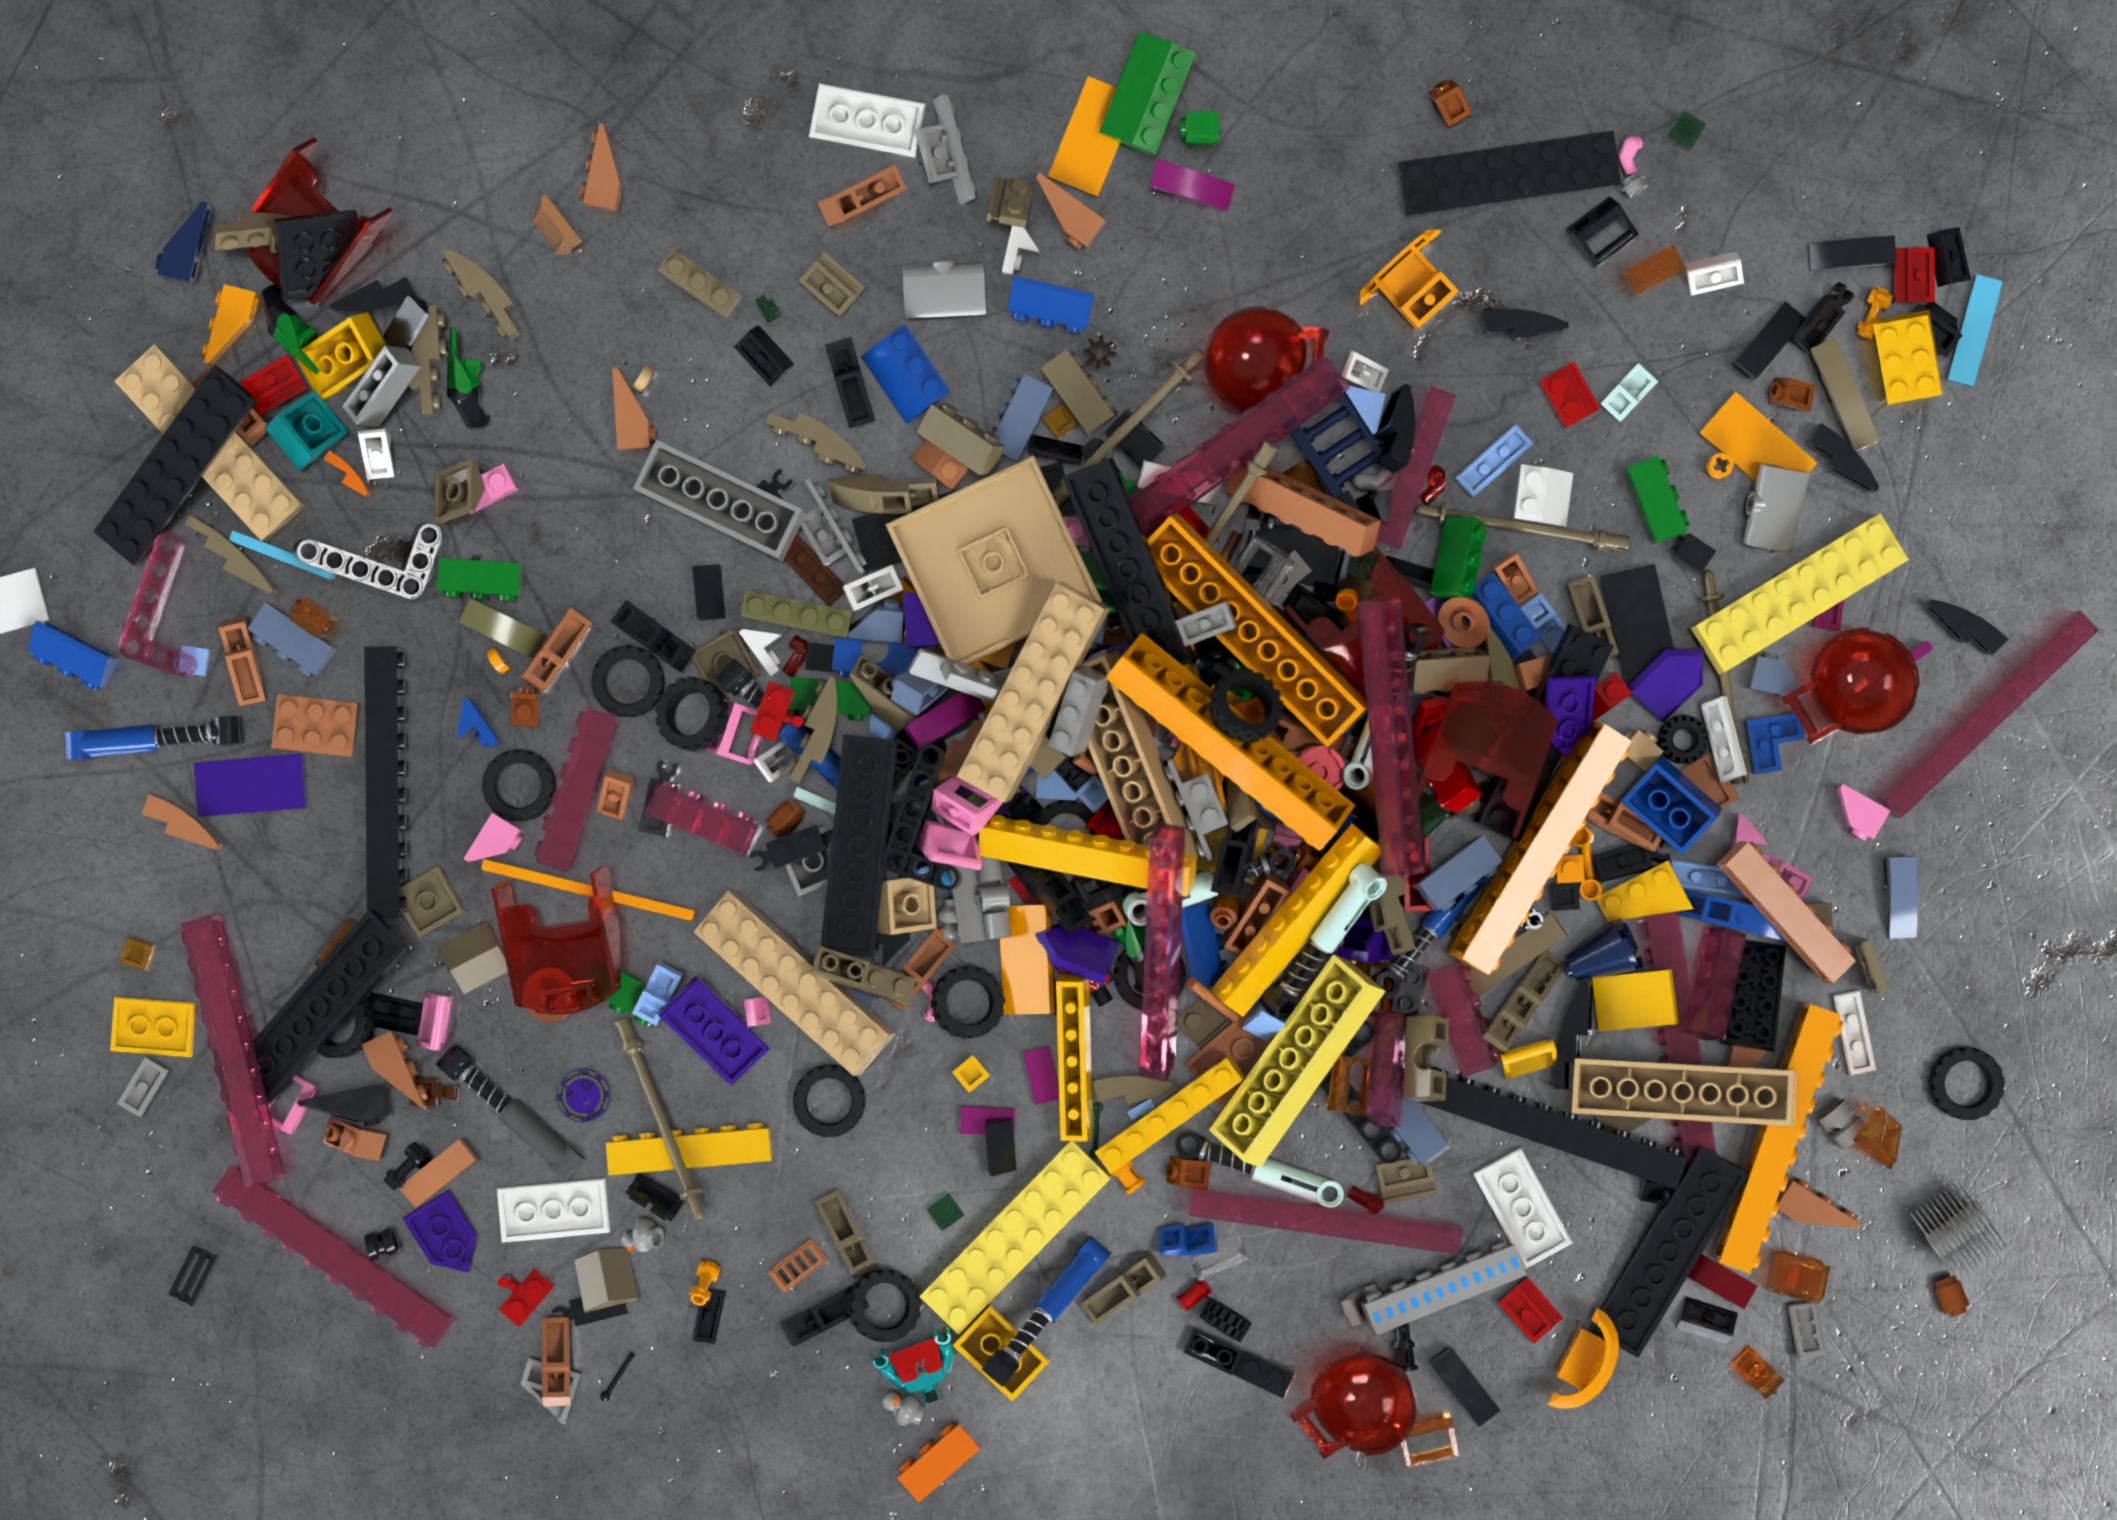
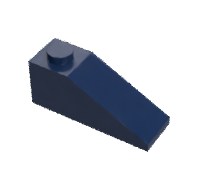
[155,201,212,284]

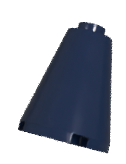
[1564,918,1644,980]

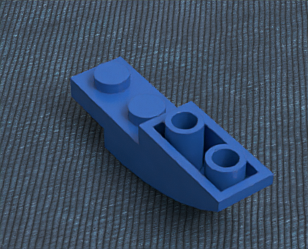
[1678,889,1787,942]

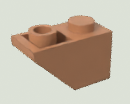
[323,1117,386,1161]

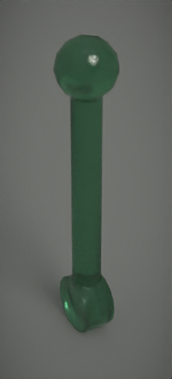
[1089,1102,1104,1159]

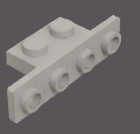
[915,94,975,204]
[801,478,867,575]
[908,649,1007,703]
[1164,757,1229,861]

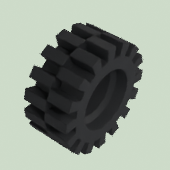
[1658,715,1709,764]
[1199,1298,1252,1342]

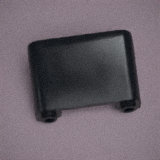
[1234,504,1350,601]

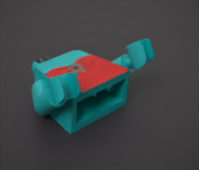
[870,1326,954,1404]

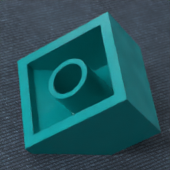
[265,390,348,471]

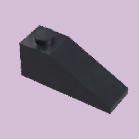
[297,1084,388,1126]

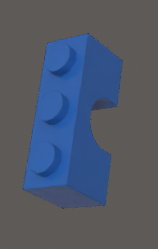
[832,637,917,678]

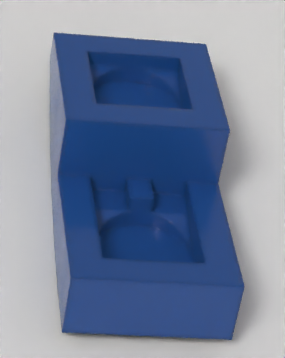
[1158,1223,1218,1256]

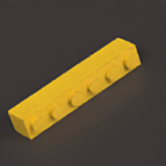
[1056,974,1093,1141]
[1095,1054,1245,1174]
[606,1122,773,1175]

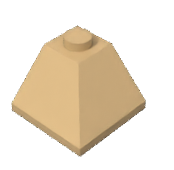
[877,874,937,935]

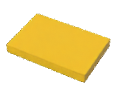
[1592,969,1679,1032]
[110,997,197,1057]

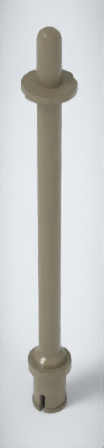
[1051,349,1203,508]
[1169,440,1279,602]
[1414,501,1630,553]
[1700,569,1750,785]
[614,1017,705,1220]

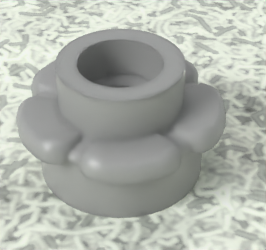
[1622,173,1647,198]

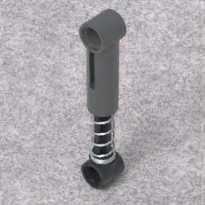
[436,1043,585,1180]

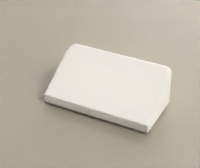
[1684,252,1744,295]

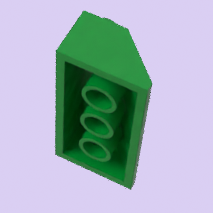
[1098,32,1196,154]

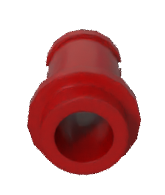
[1176,1278,1212,1311]

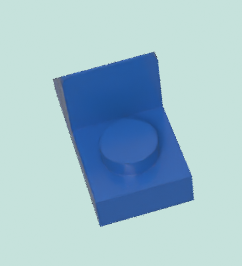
[456,697,502,748]

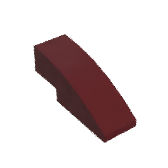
[1688,1254,1758,1310]

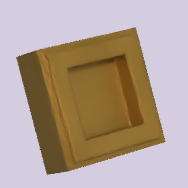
[1041,402,1079,440]
[119,936,155,971]

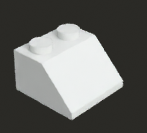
[1512,464,1573,527]

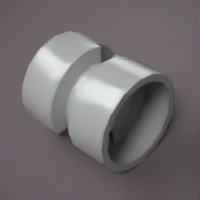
[1818,1098,1869,1150]

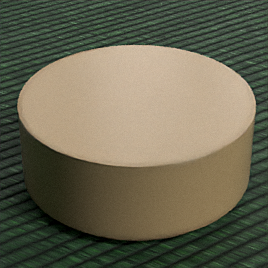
[632,365,654,393]

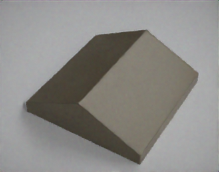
[435,458,486,525]
[439,921,512,994]
[574,1248,638,1313]

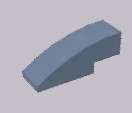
[1886,856,1918,939]

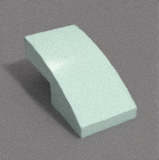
[1601,362,1659,422]

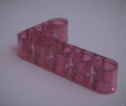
[118,532,198,678]

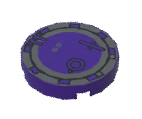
[556,1068,611,1123]

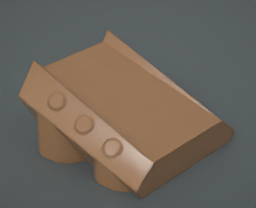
[531,195,582,255]

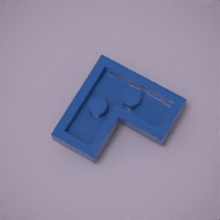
[1745,712,1805,775]

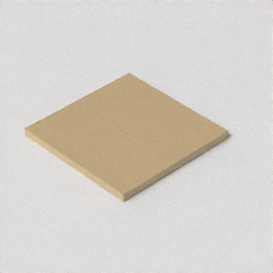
[885,455,1102,665]

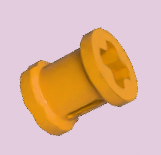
[1706,453,1734,479]
[1112,1160,1146,1195]

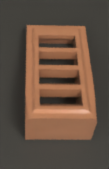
[768,1238,828,1293]

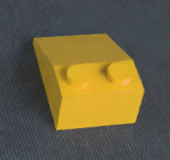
[296,312,386,401]

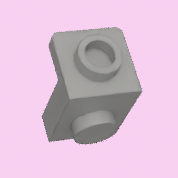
[1341,1283,1380,1326]

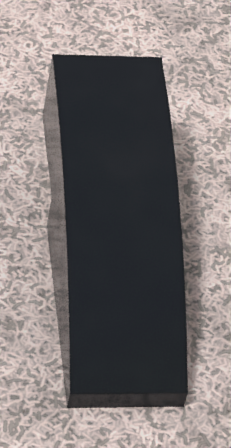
[1809,236,1896,271]
[329,277,420,314]
[1734,301,1806,380]
[1481,309,1569,341]
[825,337,875,428]
[1376,383,1415,474]
[1807,423,1879,493]
[1282,583,1364,653]
[1924,599,2009,655]
[610,600,696,672]
[1211,819,1261,897]
[780,1285,869,1347]
[1430,1347,1501,1427]

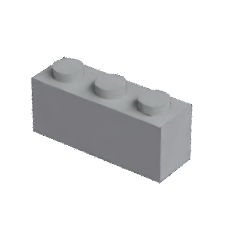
[342,346,421,427]
[1048,666,1109,757]

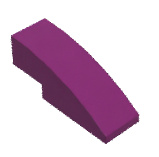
[1149,159,1235,211]
[905,692,986,750]

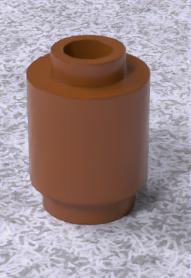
[766,798,805,838]
[1210,893,1241,929]
[1935,1275,1970,1317]

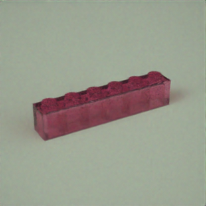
[1376,386,1456,550]
[534,707,620,873]

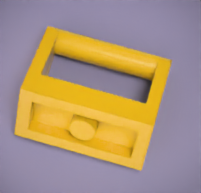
[1498,1038,1557,1080]

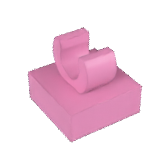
[738,997,771,1027]

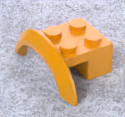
[1360,229,1459,328]
[1547,1308,1619,1409]

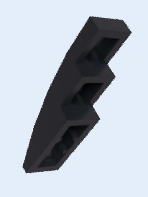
[1554,981,1593,1089]

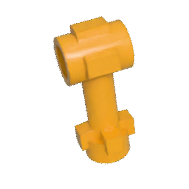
[1857,287,1893,339]
[690,1260,721,1305]

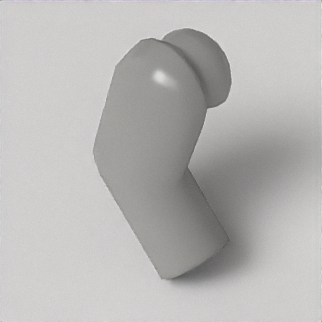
[1351,468,1393,492]

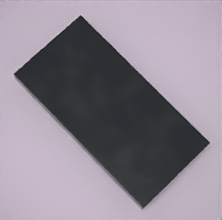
[1601,564,1674,682]
[1719,938,1786,1052]

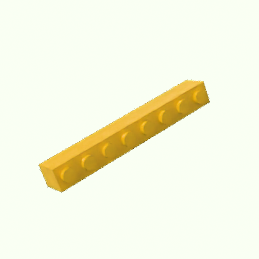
[979,815,1197,897]
[1210,824,1384,1017]

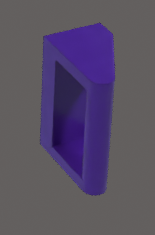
[1324,915,1384,963]

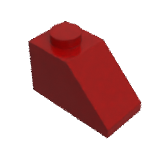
[1592,671,1632,721]

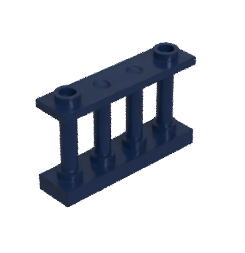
[1274,372,1383,499]

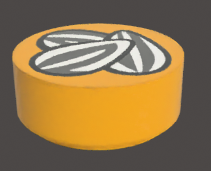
[487,646,511,674]

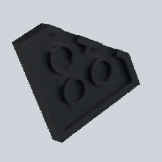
[274,209,359,301]

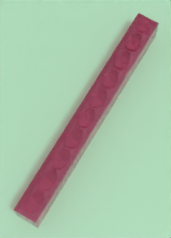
[1130,355,1350,538]
[1358,599,1425,876]
[1878,610,2099,818]
[1140,823,1186,1082]
[1640,911,1717,1180]
[181,915,286,1188]
[212,1163,456,1348]
[1188,1188,1463,1255]

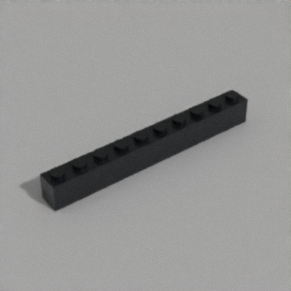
[364,646,408,918]
[1420,1067,1687,1190]

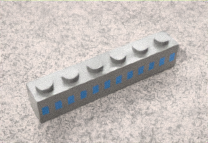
[1360,1241,1527,1335]

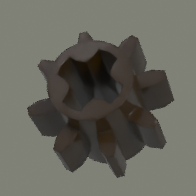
[1083,335,1117,370]

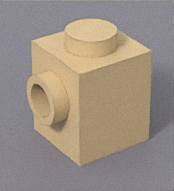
[1624,729,1664,772]

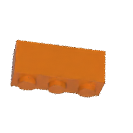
[897,1421,981,1503]

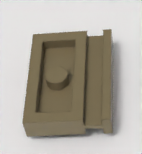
[987,175,1034,228]
[799,251,865,318]
[1175,986,1232,1050]
[1375,1158,1437,1204]

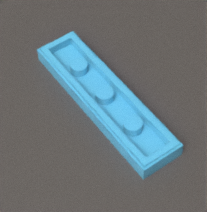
[1946,274,2003,387]
[229,530,336,580]

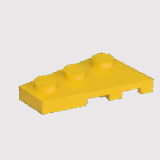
[1596,860,1694,922]

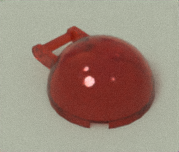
[1204,306,1330,412]
[1782,627,1920,745]
[1290,1351,1417,1459]

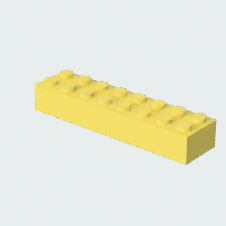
[1691,513,1909,674]
[1209,954,1385,1167]
[919,1141,1111,1335]

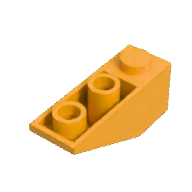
[202,284,260,365]

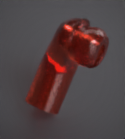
[1419,465,1446,505]
[782,635,808,677]
[1347,1185,1384,1214]

